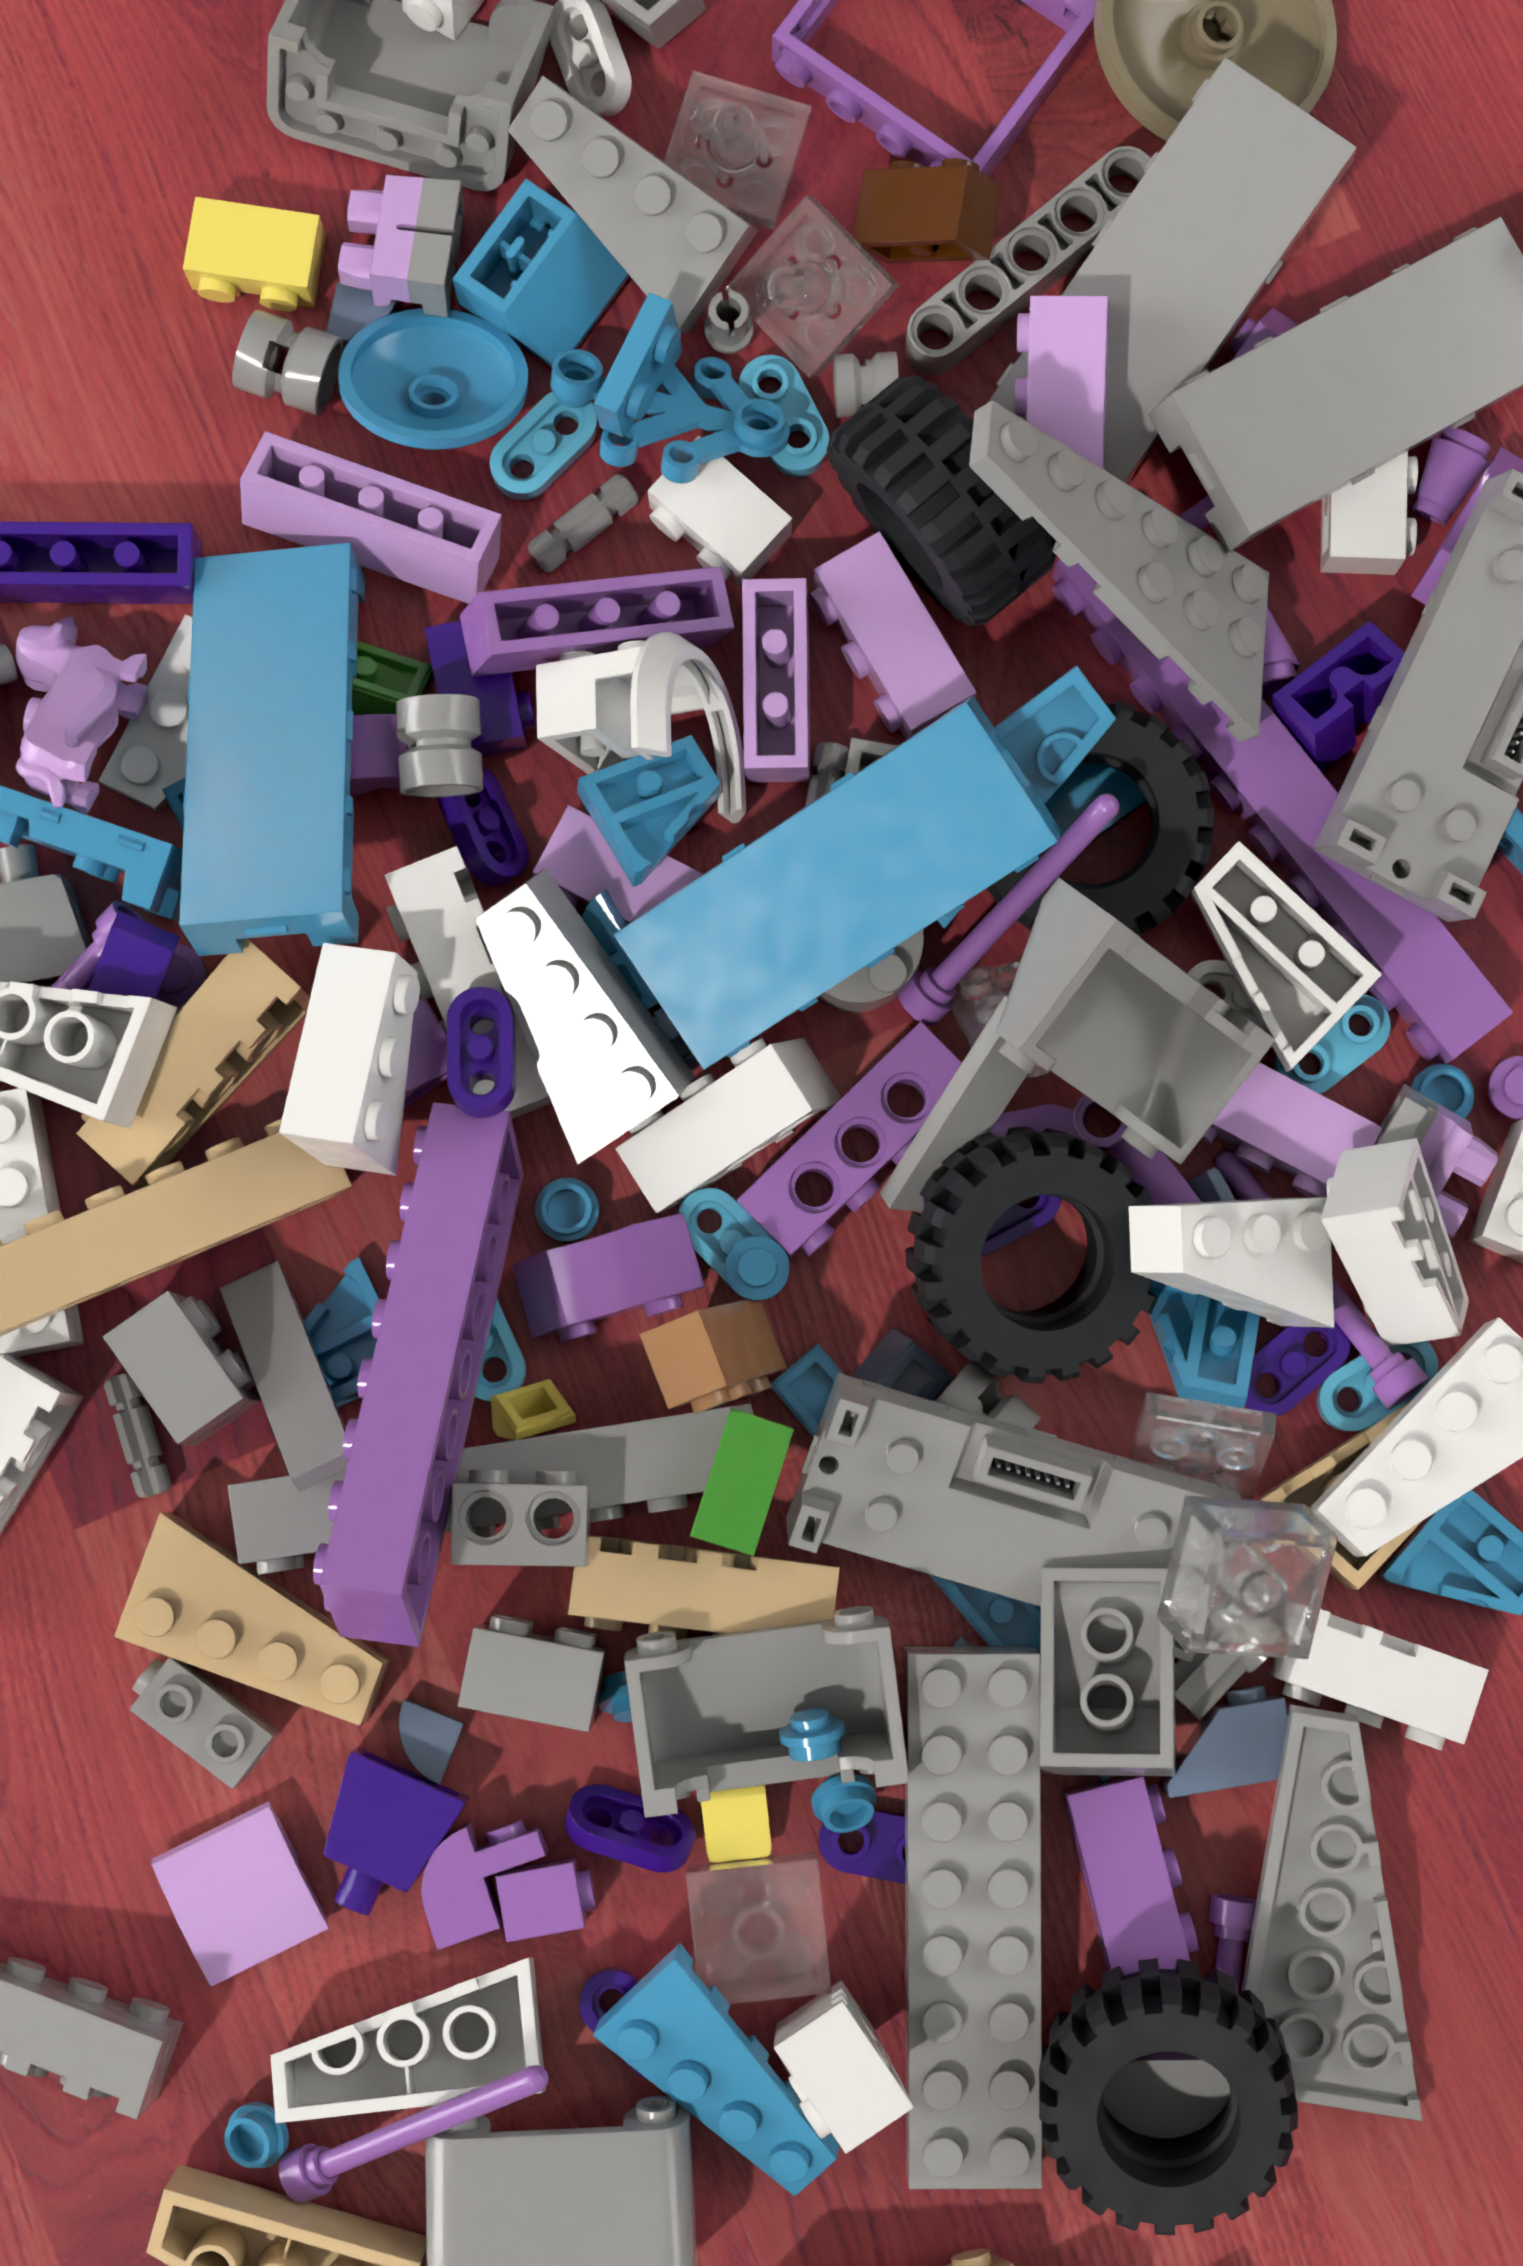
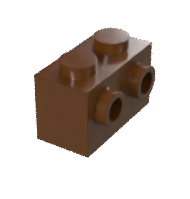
[852,158,1002,263]

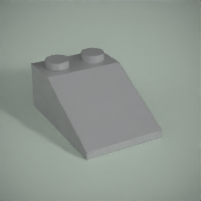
[1040,1568,1175,1776]

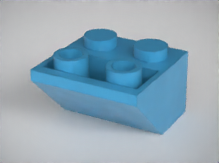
[452,179,630,368]

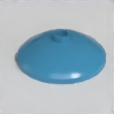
[338,308,528,450]

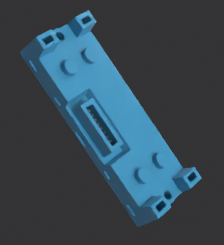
[179,542,366,956]
[614,696,1063,1070]
[0,785,182,923]

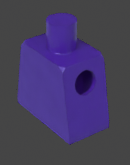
[323,1747,469,1916]

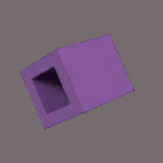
[495,1856,597,1942]

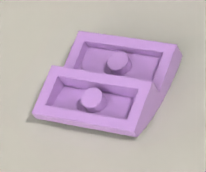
[151,1801,329,1987]

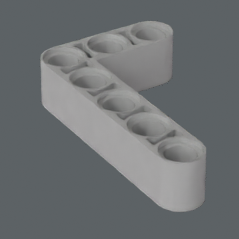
[905,146,1151,376]

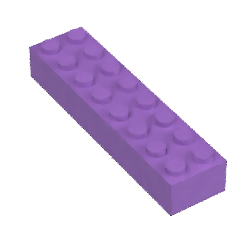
[313,1102,524,1647]

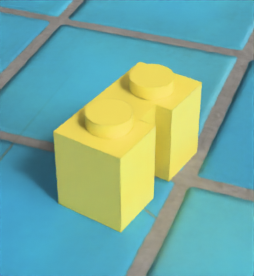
[183,197,326,312]

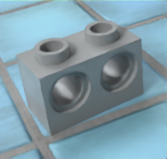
[451,1470,590,1567]

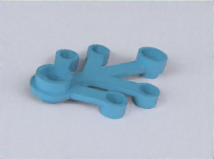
[550,349,790,484]

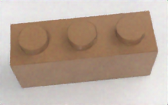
[639,1299,787,1414]

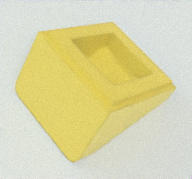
[491,1379,576,1440]
[701,1785,772,1863]

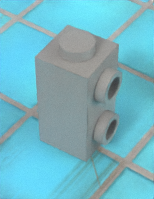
[129,1657,281,1789]

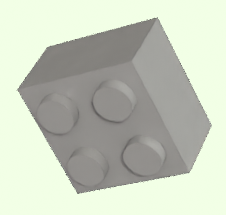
[103,1291,260,1446]
[458,1614,609,1732]

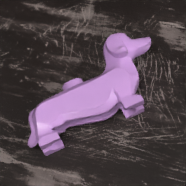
[15,617,148,814]

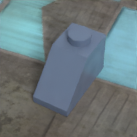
[1160,1685,1288,1798]

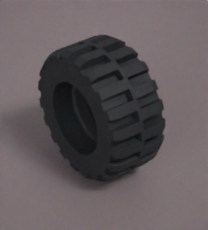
[827,376,1056,626]
[987,701,1214,936]
[905,1126,1159,1383]
[1039,1958,1298,2235]

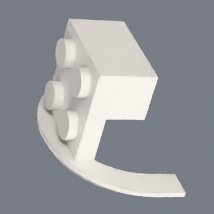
[536,632,746,824]

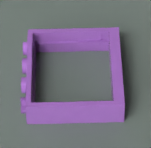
[772,0,1095,177]

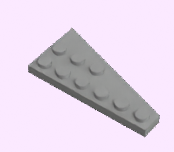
[969,400,1269,743]
[1241,1705,1423,2121]

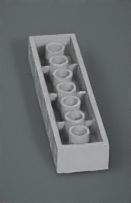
[228,1403,753,1575]
[904,1646,1042,2189]

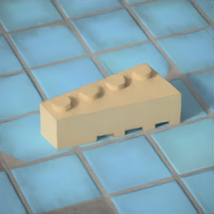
[76,938,310,1189]
[114,1512,390,1726]
[568,1534,840,1639]

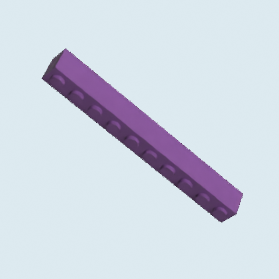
[1051,559,1513,1064]

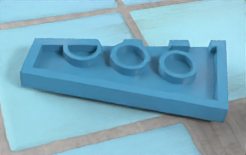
[938,666,1116,929]
[593,1943,840,2196]

